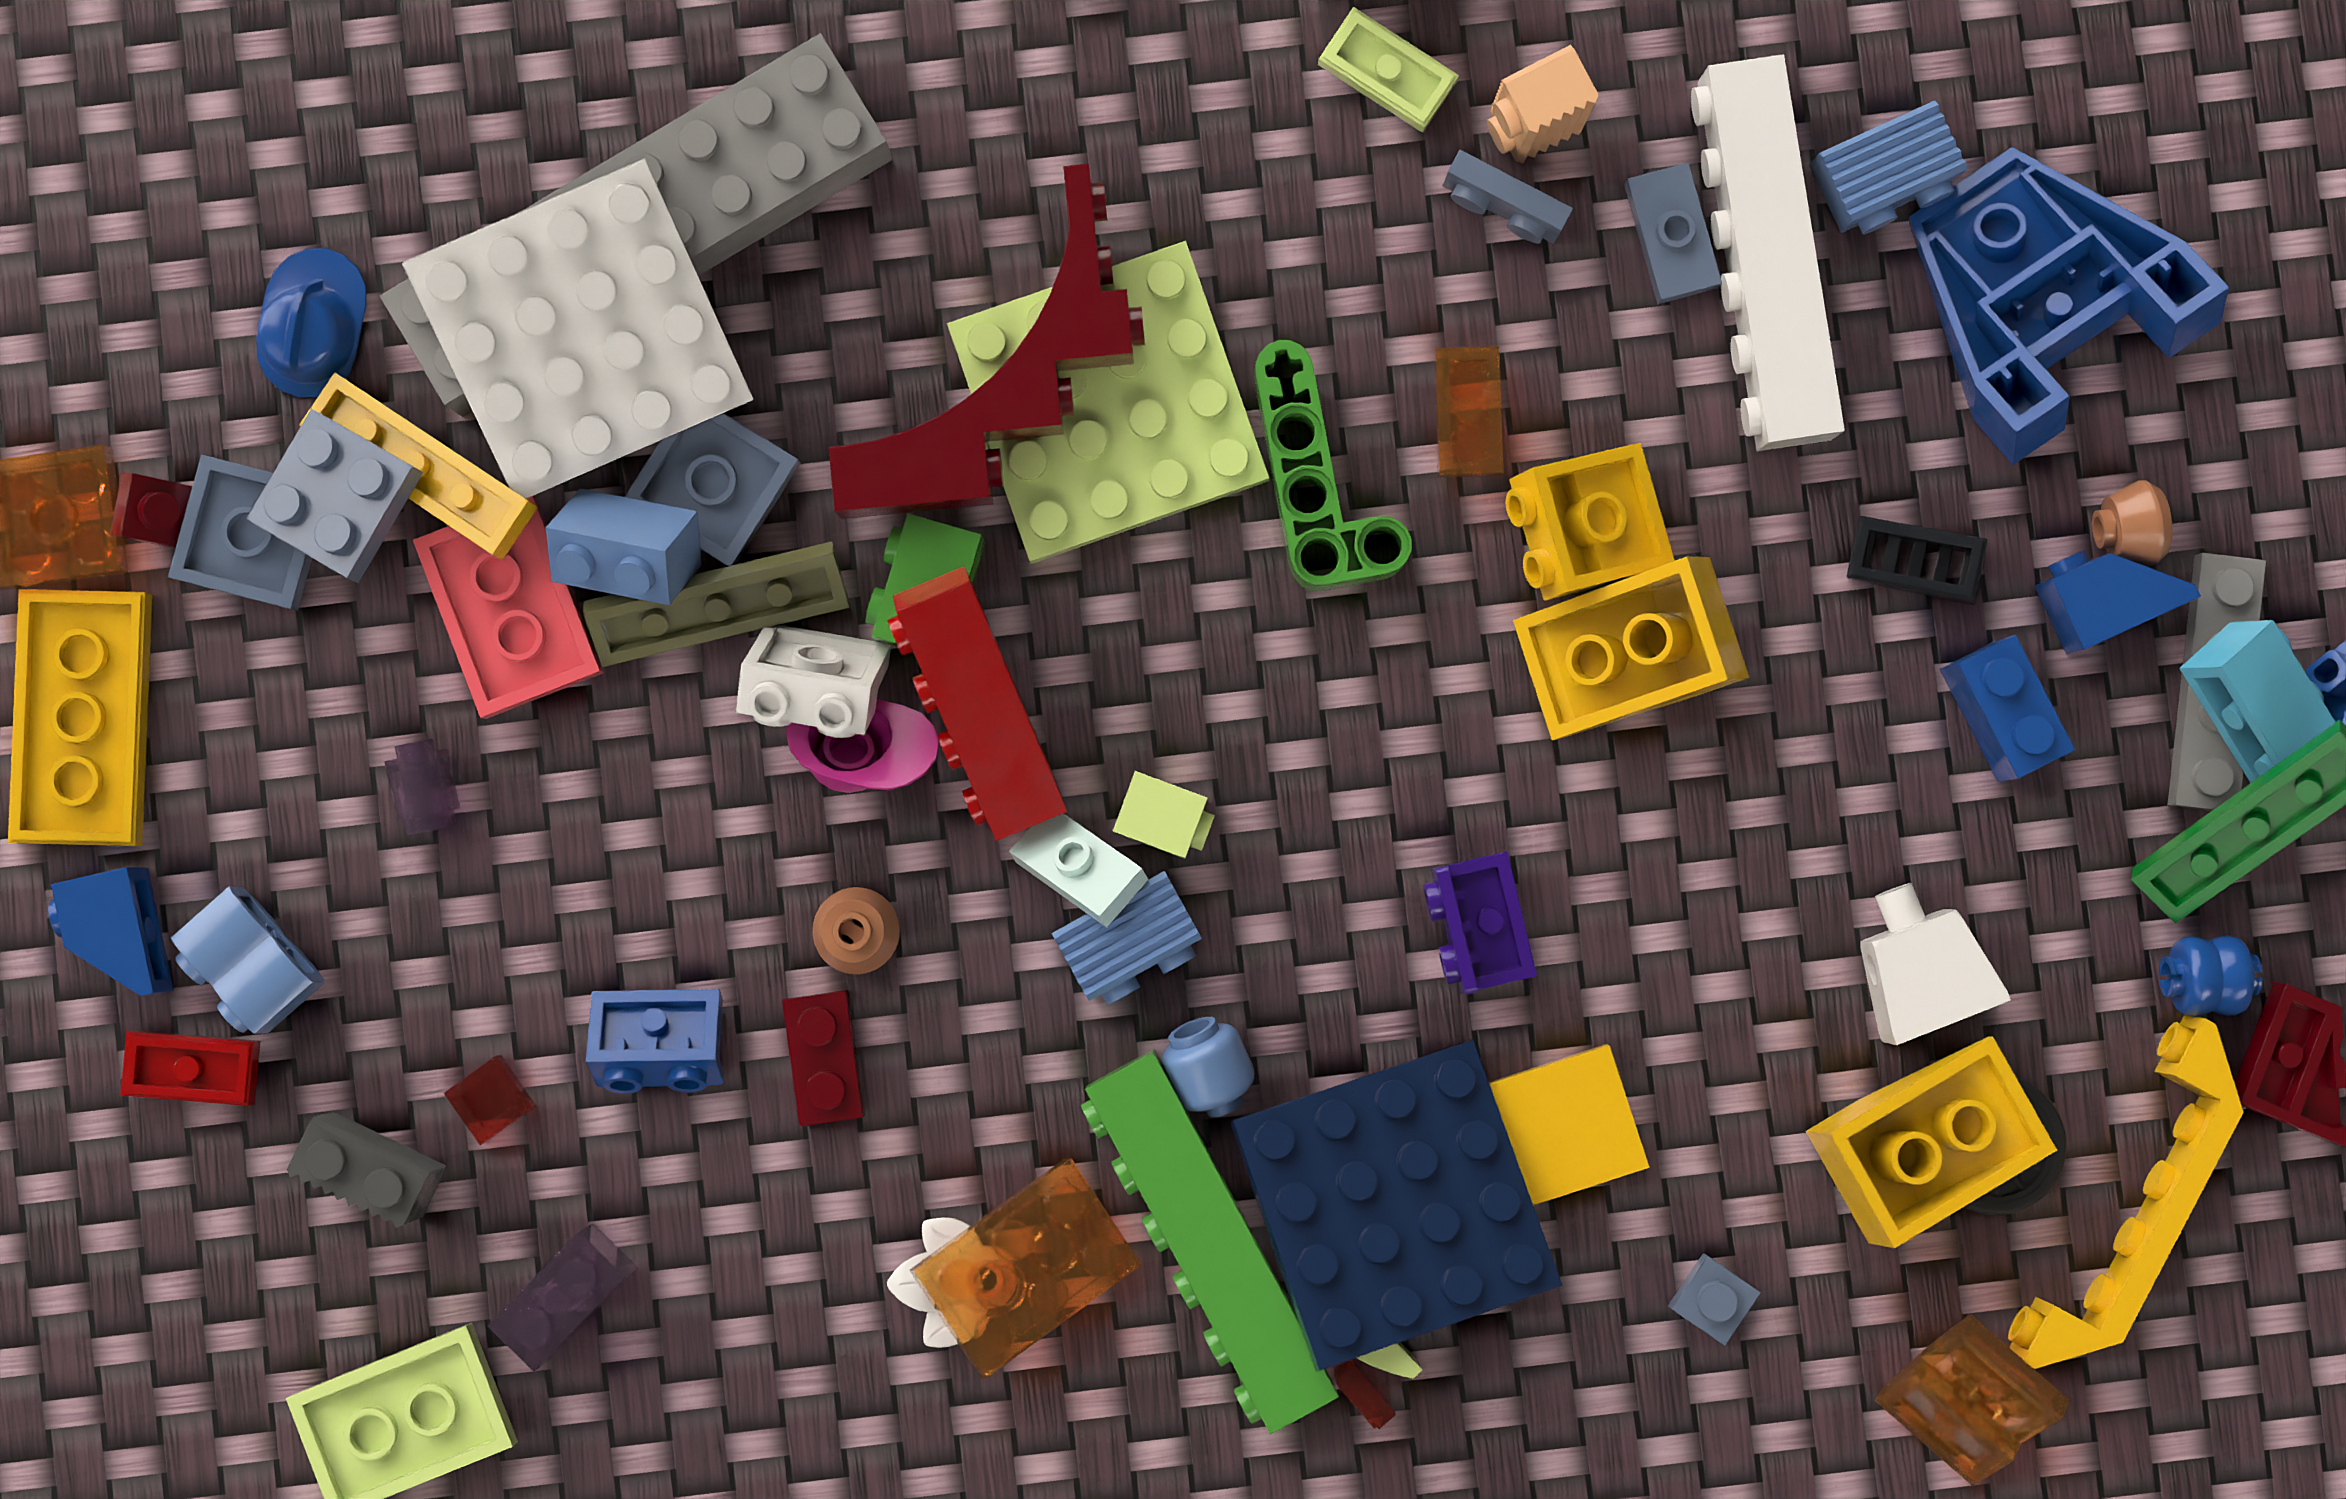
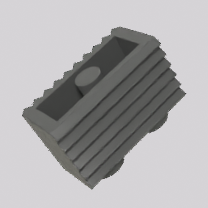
[287,1111,446,1228]

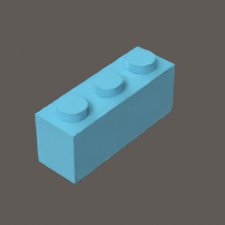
[2179,620,2336,783]

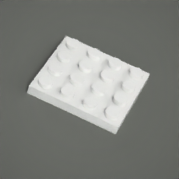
[402,159,753,499]

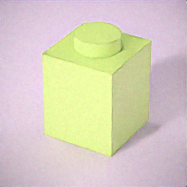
[1113,771,1215,859]

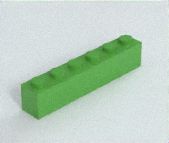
[1081,1049,1339,1435]

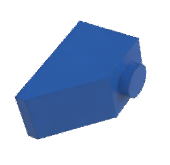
[2034,550,2201,654]
[48,867,174,996]

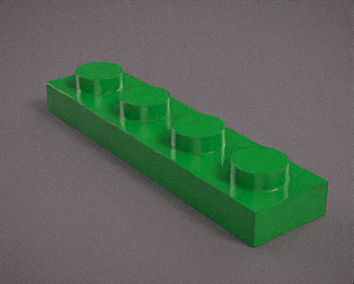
[2131,720,2346,923]

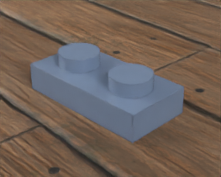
[1443,149,1573,244]

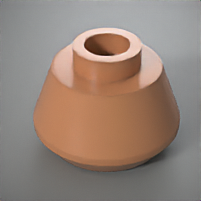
[2092,480,2173,567]
[813,887,900,974]

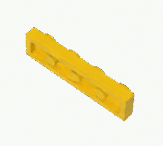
[299,372,538,560]

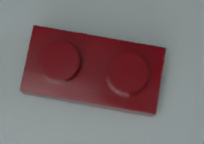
[782,990,865,1127]

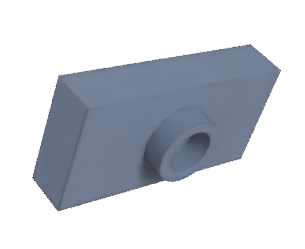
[1624,162,1722,304]

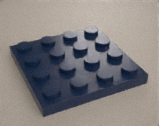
[1230,1040,1562,1372]

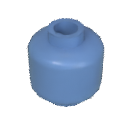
[1161,1017,1255,1117]

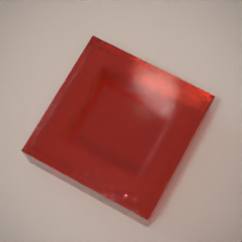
[444,1055,537,1145]
[1333,1359,1396,1429]

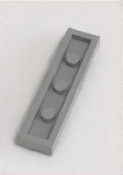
[2167,553,2266,811]

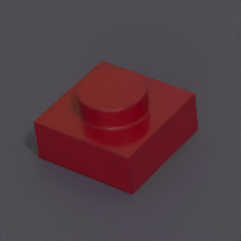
[110,473,192,548]

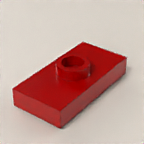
[120,1031,261,1106]

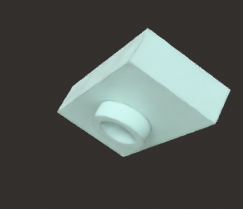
[1009,813,1149,927]

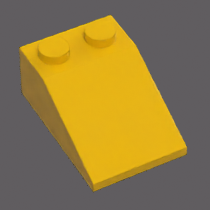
[1513,556,1750,740]
[1806,1036,2057,1248]

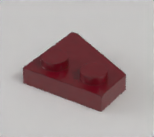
[2235,981,2346,1147]

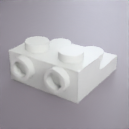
[736,625,891,738]

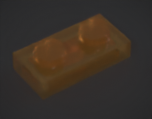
[1433,346,1503,478]

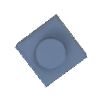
[1668,1253,1761,1346]

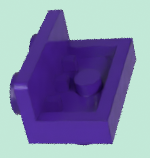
[1423,851,1537,995]

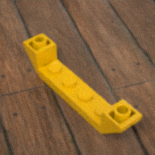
[2007,1016,2244,1369]

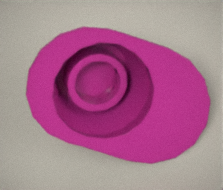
[786,699,939,793]

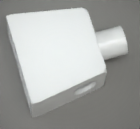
[1860,883,2011,1045]

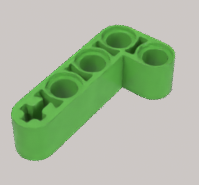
[1254,340,1412,591]

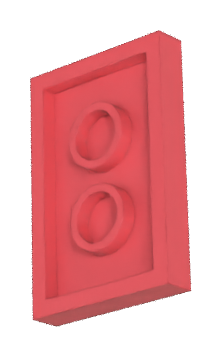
[413,495,604,719]

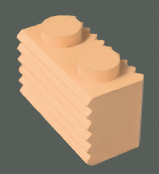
[1487,45,1599,164]

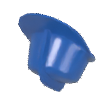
[256,248,366,397]

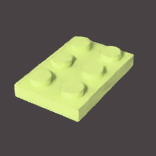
[286,1323,518,1499]

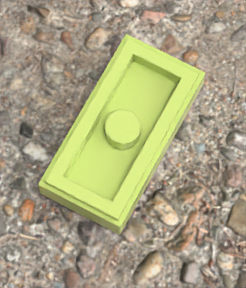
[1318,7,1459,133]

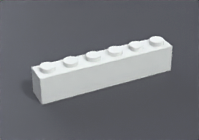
[1691,54,1845,451]

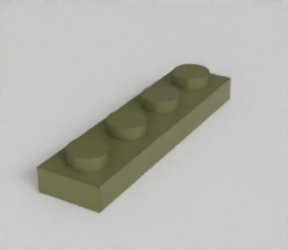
[583,541,849,667]

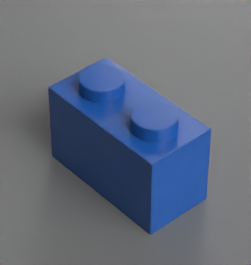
[1939,634,2075,782]

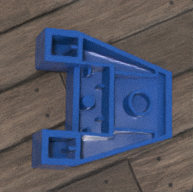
[1909,147,2229,465]

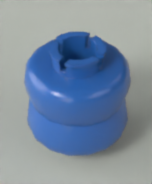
[2159,935,2263,1017]

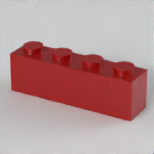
[887,566,1067,841]

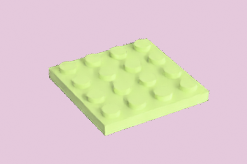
[947,241,1269,564]

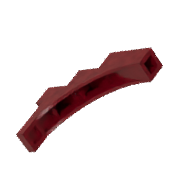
[829,164,1145,519]

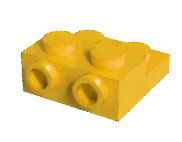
[1505,442,1675,601]

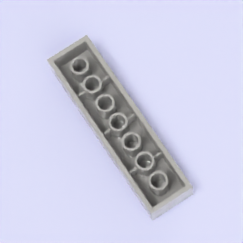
[380,33,893,417]

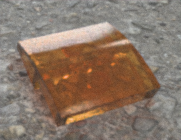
[1875,1314,2070,1486]

